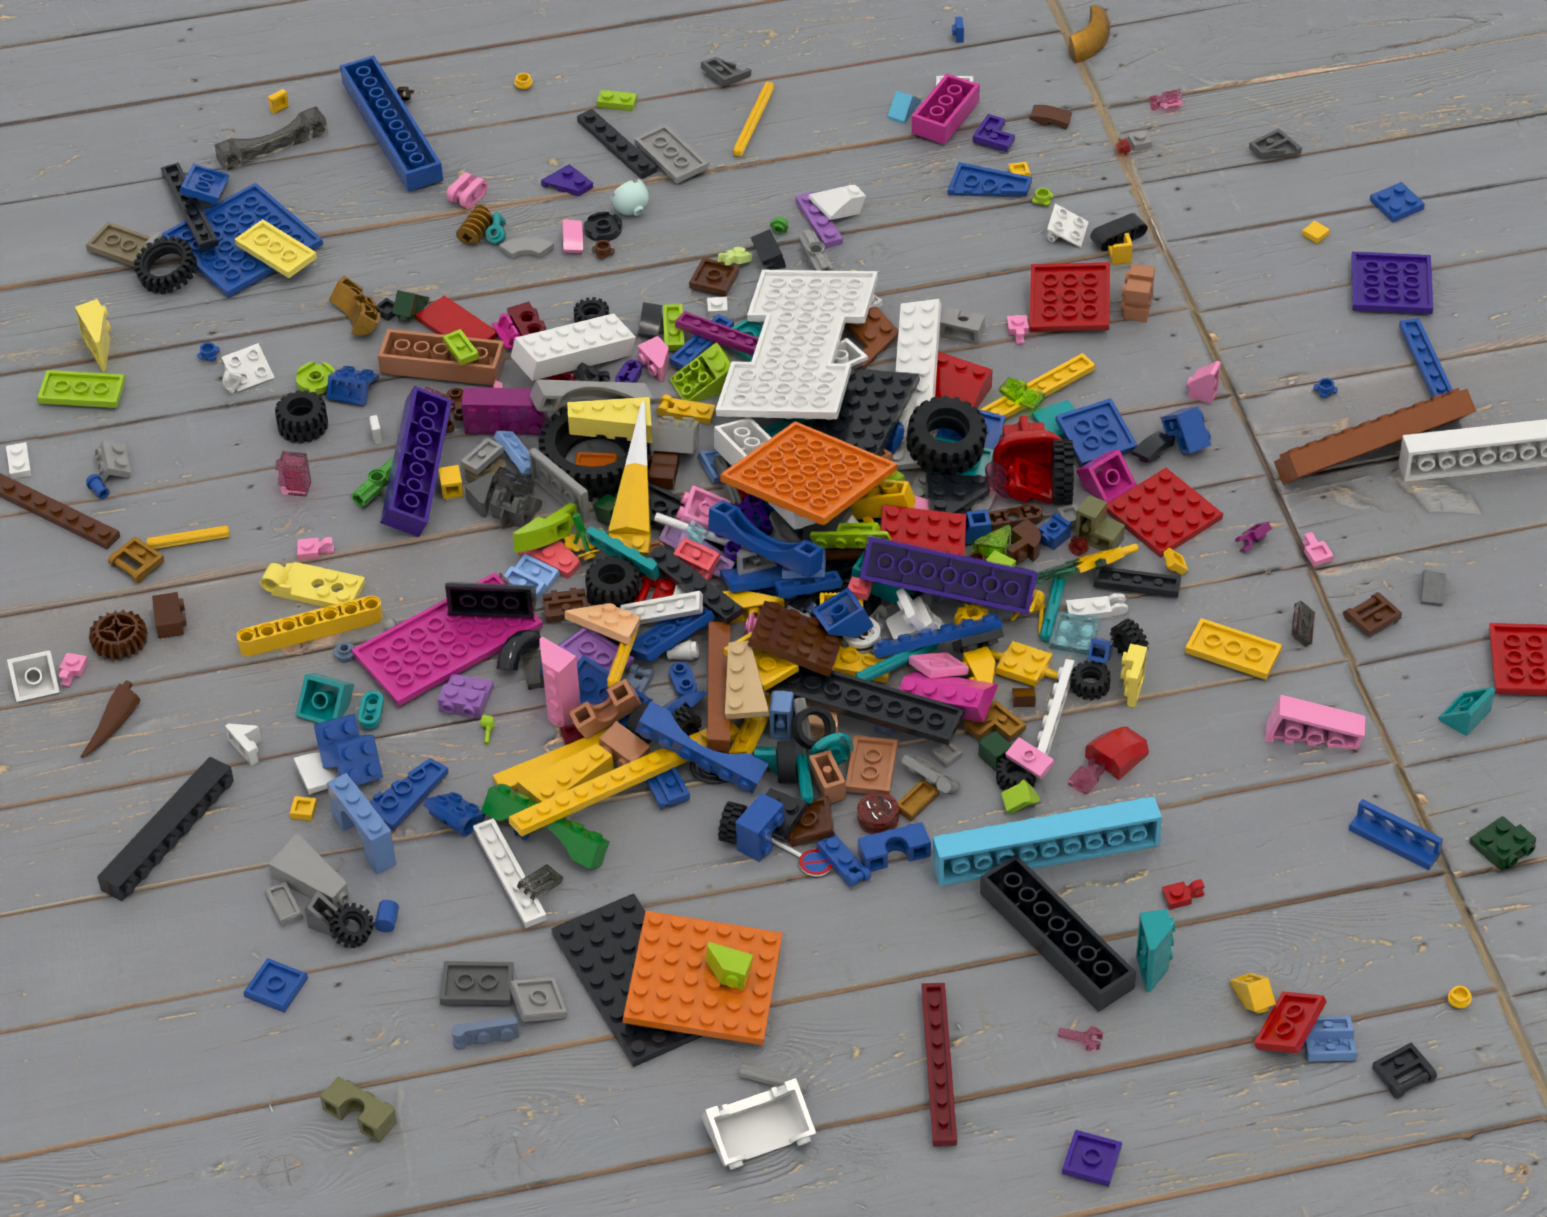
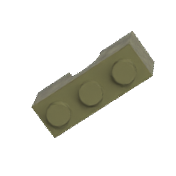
[320,1076,397,1143]

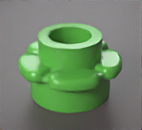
[770,216,789,234]

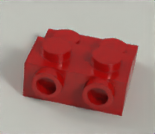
[1004,457,1053,504]

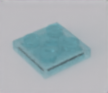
[1049,611,1100,655]

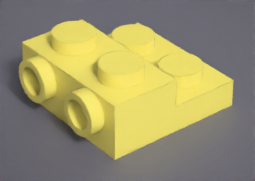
[1120,644,1147,708]

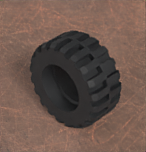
[906,396,987,475]

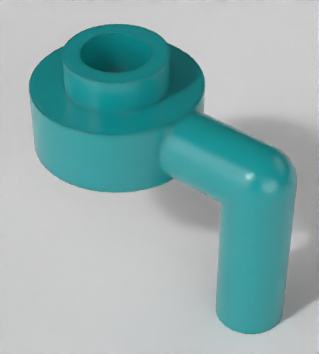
[486,212,506,245]

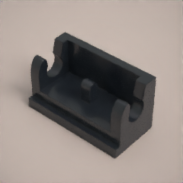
[750,229,786,270]

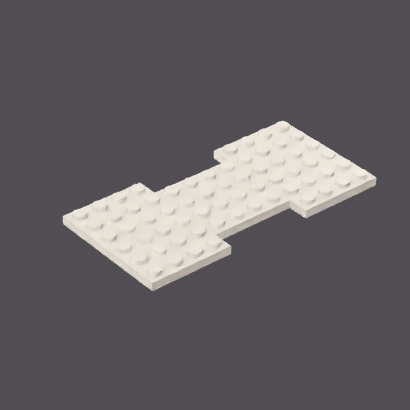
[716,270,878,420]

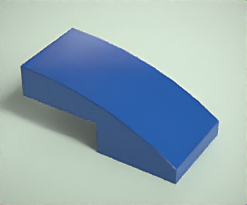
[663,690,707,713]

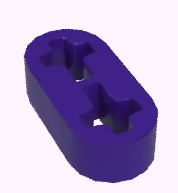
[615,359,642,383]

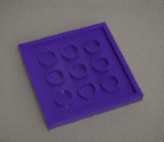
[1351,251,1433,314]

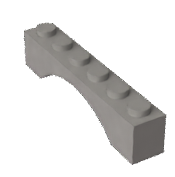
[530,380,653,412]

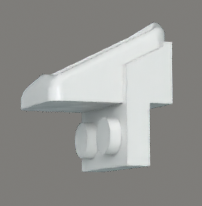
[886,588,944,639]

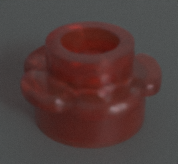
[1116,137,1131,156]
[1069,536,1089,556]

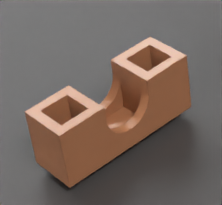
[569,678,642,739]

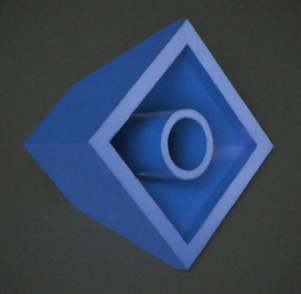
[812,587,874,638]

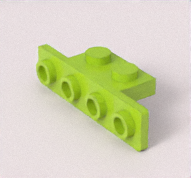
[810,523,892,549]

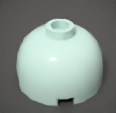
[610,179,649,216]

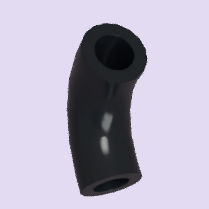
[496,629,541,671]

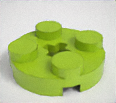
[296,362,335,395]

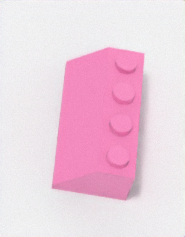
[539,637,581,727]

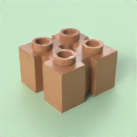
[1120,264,1155,323]

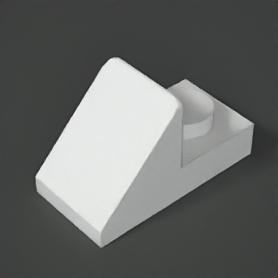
[225,724,262,766]

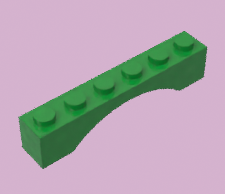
[481,784,610,869]

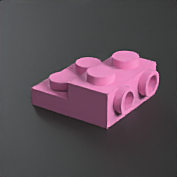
[676,485,731,533]

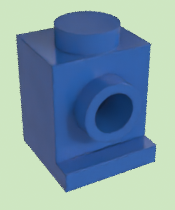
[1038,512,1071,550]

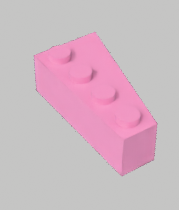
[1265,695,1365,750]

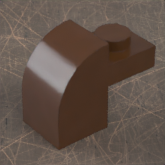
[1006,519,1041,564]

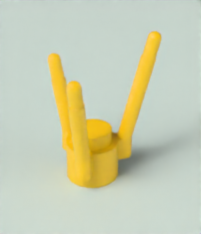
[1010,589,1045,635]

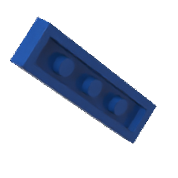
[669,314,734,370]

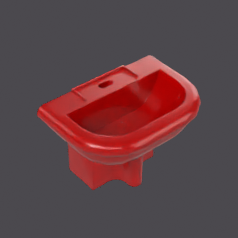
[992,415,1062,476]

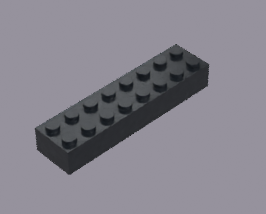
[980,854,1136,1012]

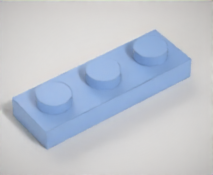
[494,431,531,475]

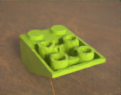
[669,342,732,402]

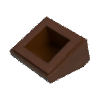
[1012,688,1036,707]

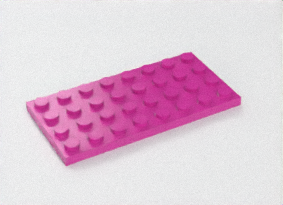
[352,572,543,707]

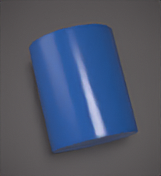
[374,900,399,932]

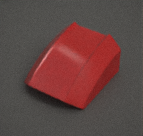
[1085,726,1149,780]

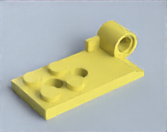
[260,562,366,607]

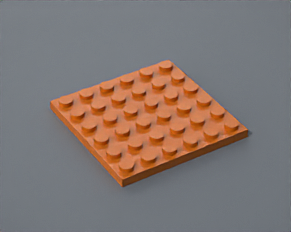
[720,421,897,525]
[623,911,783,1045]

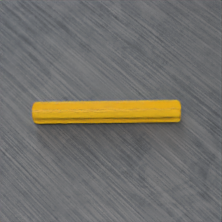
[146,525,230,549]

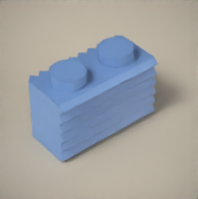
[769,691,794,741]

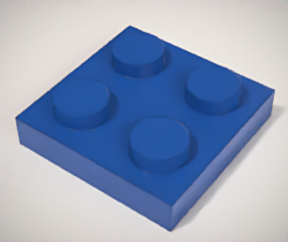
[1370,182,1425,222]

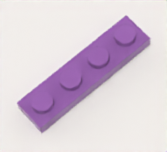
[796,191,843,249]

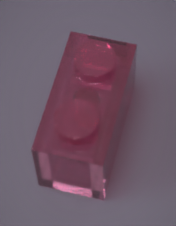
[275,451,311,497]

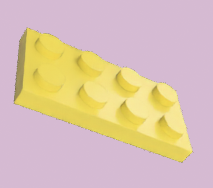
[234,219,317,278]

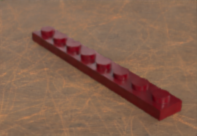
[921,983,957,1147]

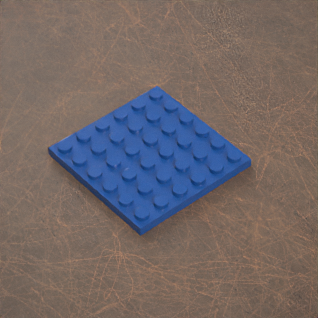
[162,183,323,297]

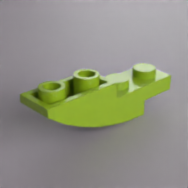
[512,503,577,553]

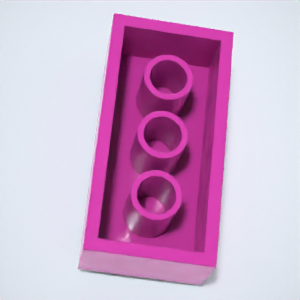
[912,73,980,145]

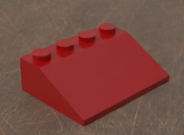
[935,351,993,408]

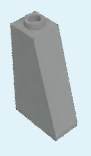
[268,833,349,908]

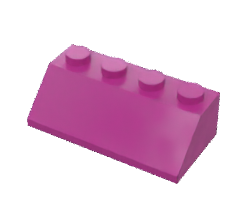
[899,671,998,722]

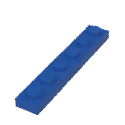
[1399,318,1453,397]
[872,614,1003,658]

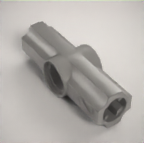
[799,229,834,271]

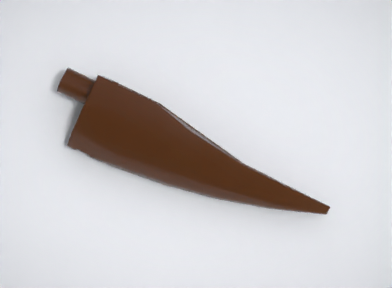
[81,680,141,758]

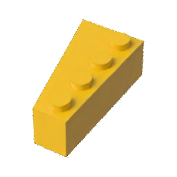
[849,480,916,520]

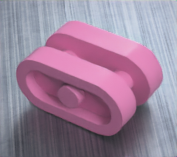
[446,172,488,209]

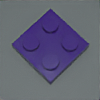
[1062,1130,1122,1187]

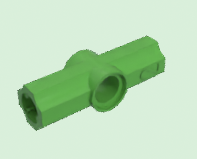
[351,457,394,508]

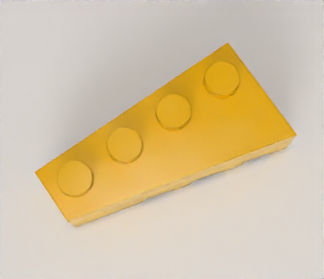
[517,744,614,803]

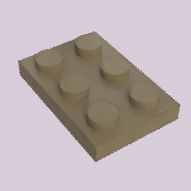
[86,222,150,267]

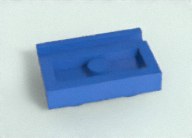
[645,767,690,810]

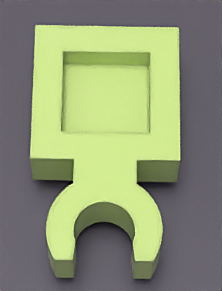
[717,247,753,265]

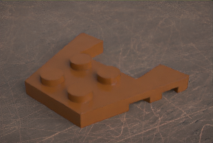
[845,307,899,369]

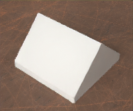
[7,650,60,702]

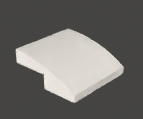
[294,752,339,795]

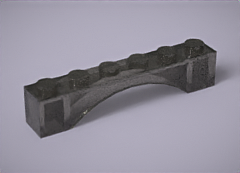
[214,106,328,171]

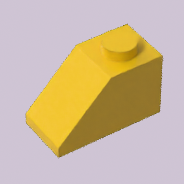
[1230,972,1276,1014]

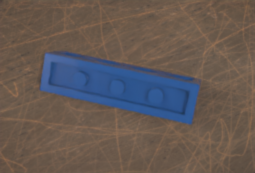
[1349,799,1443,870]

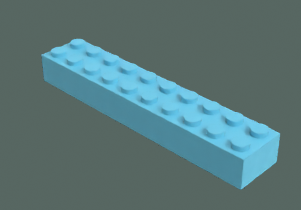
[933,797,1162,886]

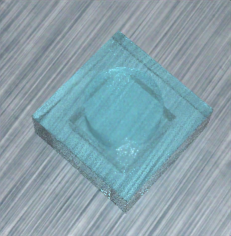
[685,520,709,543]

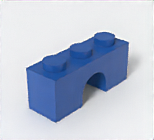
[858,822,931,872]

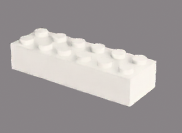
[511,313,636,381]

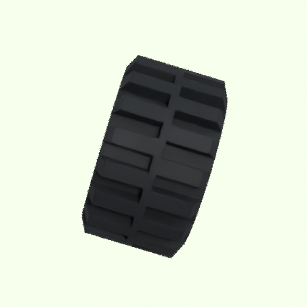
[275,390,328,443]
[585,556,640,608]

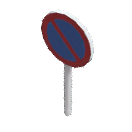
[772,838,832,876]

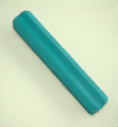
[796,754,814,804]

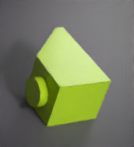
[706,942,753,990]

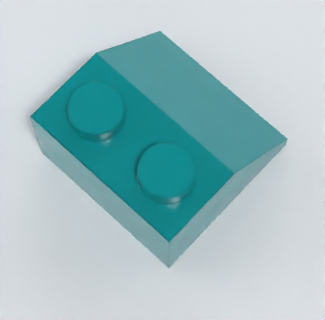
[295,673,354,723]

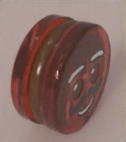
[857,792,899,835]

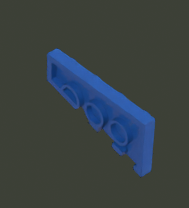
[369,758,449,831]

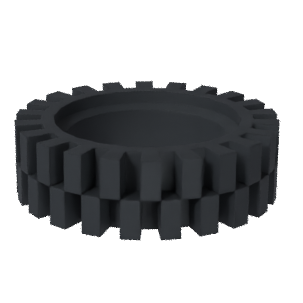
[134,236,197,294]
[1052,440,1074,505]

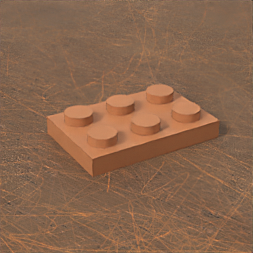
[846,735,898,797]

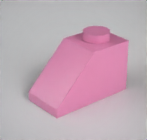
[1186,361,1221,404]

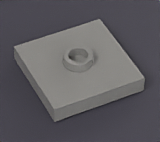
[509,977,568,1022]

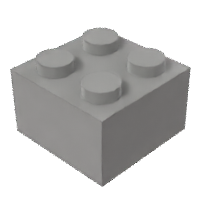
[652,416,700,454]

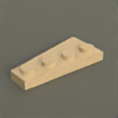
[725,641,770,719]

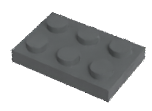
[440,961,514,1005]

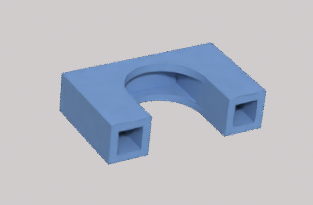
[327,773,397,874]

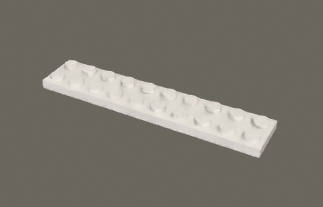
[892,299,941,470]

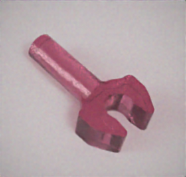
[1058,1026,1103,1051]

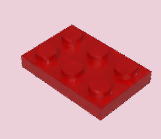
[1254,991,1327,1054]

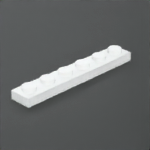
[1035,659,1074,755]
[473,818,547,928]

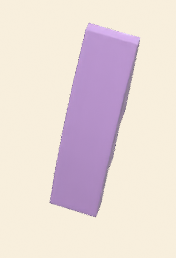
[659,525,736,577]

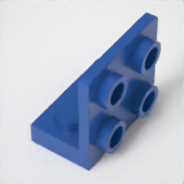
[326,366,380,405]

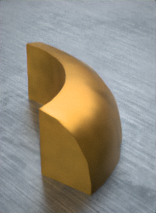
[1069,5,1110,63]
[328,275,380,336]

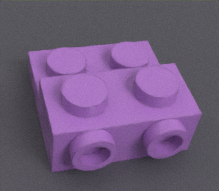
[438,674,494,719]

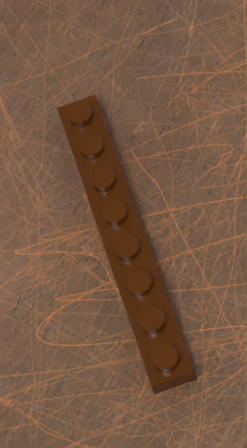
[0,473,120,549]

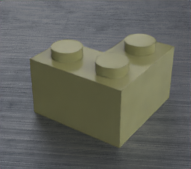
[1075,495,1125,551]

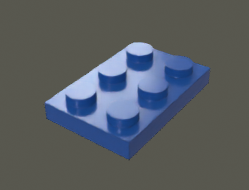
[180,163,230,204]

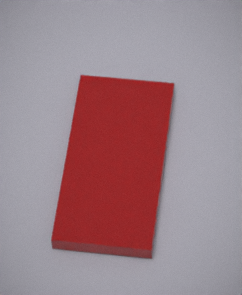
[415,295,498,340]

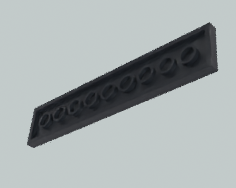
[765,665,965,746]

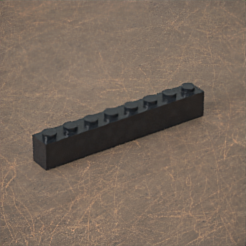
[97,757,234,901]

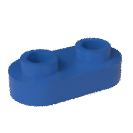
[669,662,697,697]

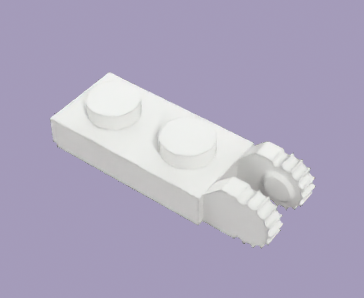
[1066,593,1128,622]

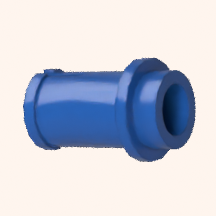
[86,474,109,499]

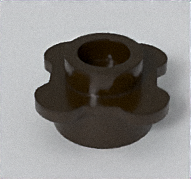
[397,86,414,101]

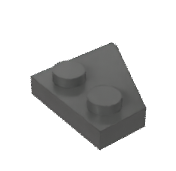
[701,57,752,86]

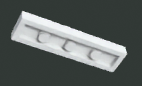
[620,591,703,625]

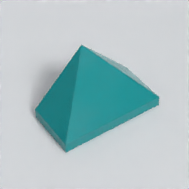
[754,746,777,774]

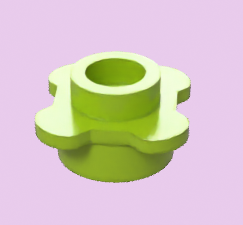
[1032,188,1053,206]

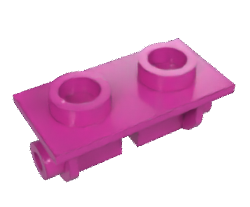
[492,313,521,349]

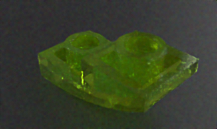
[999,377,1045,411]

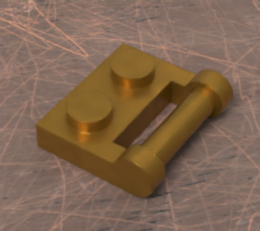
[108,537,164,583]

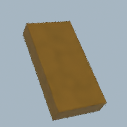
[894,779,940,821]

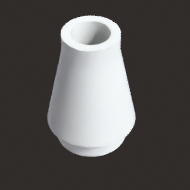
[667,640,699,661]

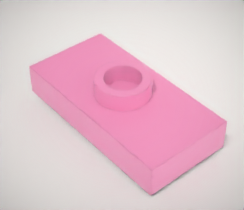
[1005,737,1055,779]

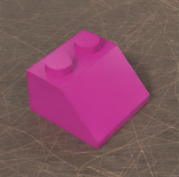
[1076,449,1137,503]

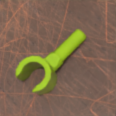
[480,714,495,745]

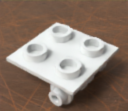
[1047,204,1088,248]
[221,343,275,392]

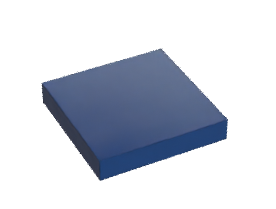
[243,958,308,1013]

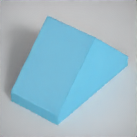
[888,91,921,124]

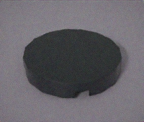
[584,211,623,241]

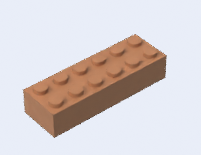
[378,329,506,386]

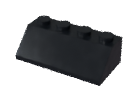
[445,582,537,618]

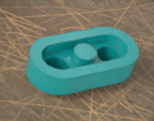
[358,691,384,729]

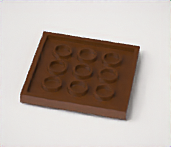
[748,600,843,677]

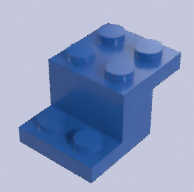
[314,714,383,786]

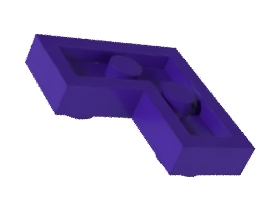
[973,114,1015,152]

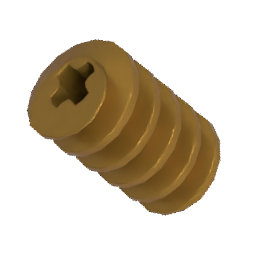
[456,205,493,245]

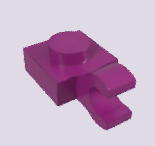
[1235,522,1272,552]

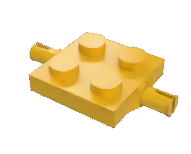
[990,641,1058,687]

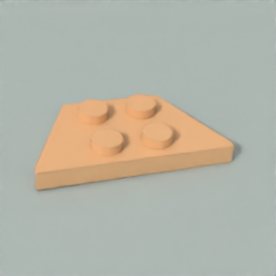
[565,603,641,645]

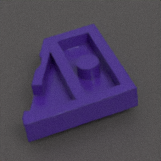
[541,164,593,197]

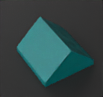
[1438,687,1495,736]

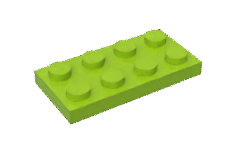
[37,370,126,408]

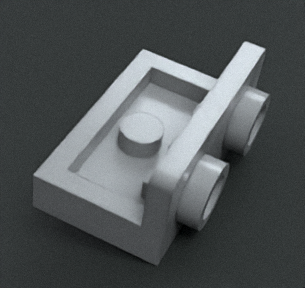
[94,440,131,483]

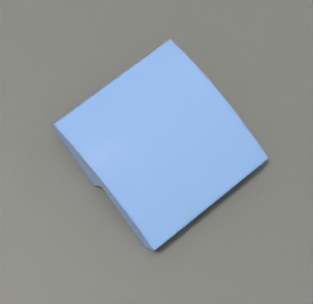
[504,554,560,599]

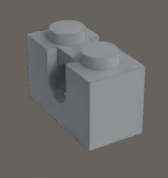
[940,307,985,345]

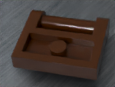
[1343,592,1402,637]

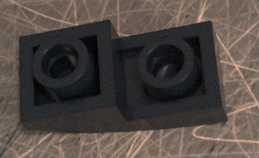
[638,302,662,338]
[1132,431,1175,463]

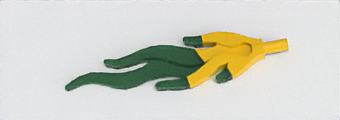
[1035,543,1139,584]

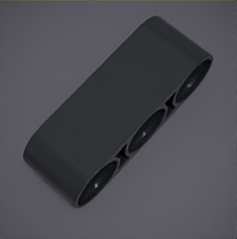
[1090,213,1148,252]

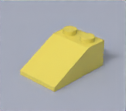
[75,299,112,372]

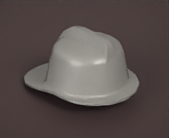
[770,511,802,543]

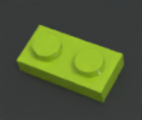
[597,90,637,111]
[443,329,479,366]

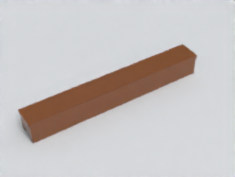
[706,622,730,754]

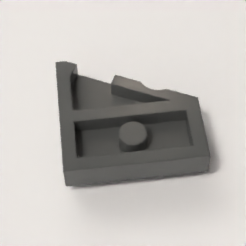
[1249,128,1302,158]

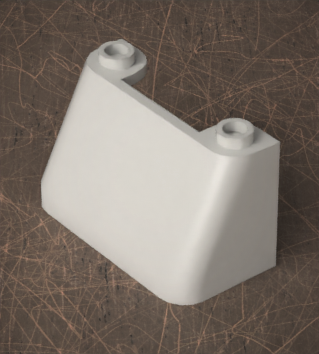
[701,1078,816,1170]

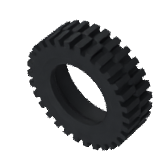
[538,400,651,502]

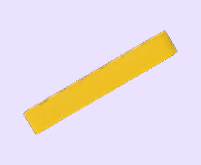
[237,595,383,657]

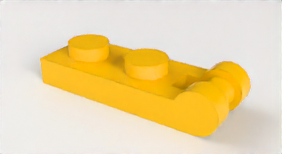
[656,394,716,425]

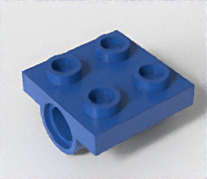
[424,792,486,836]

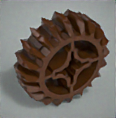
[89,609,148,661]

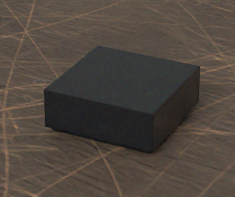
[376,298,397,321]

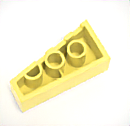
[567,397,653,443]

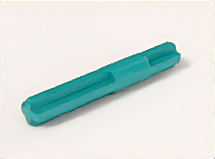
[1040,575,1065,642]

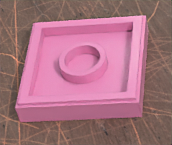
[909,652,969,678]

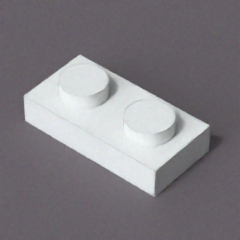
[6,442,32,479]

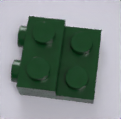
[1469,816,1536,871]

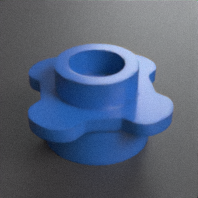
[197,342,220,361]
[1313,378,1338,398]

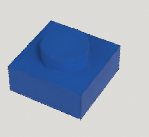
[952,17,964,43]

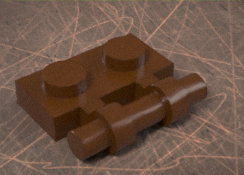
[542,587,588,623]

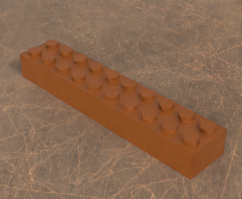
[1274,388,1476,485]

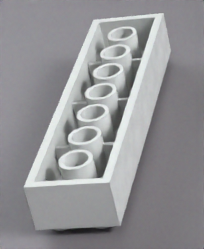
[714,418,816,529]
[1398,419,1547,482]

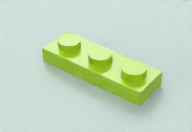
[663,304,684,351]

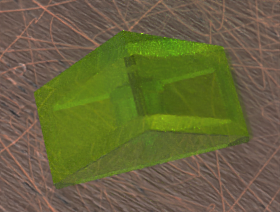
[973,524,1011,558]

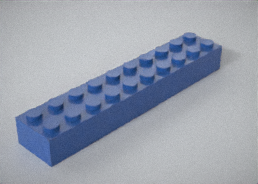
[340,55,443,192]

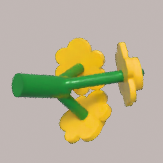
[564,513,603,561]

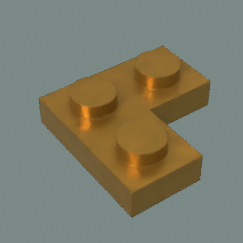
[963,700,1026,741]

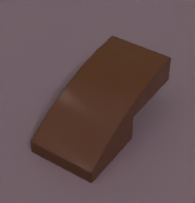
[1029,105,1072,130]

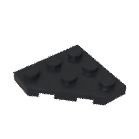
[925,474,990,513]

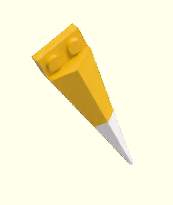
[607,401,651,556]

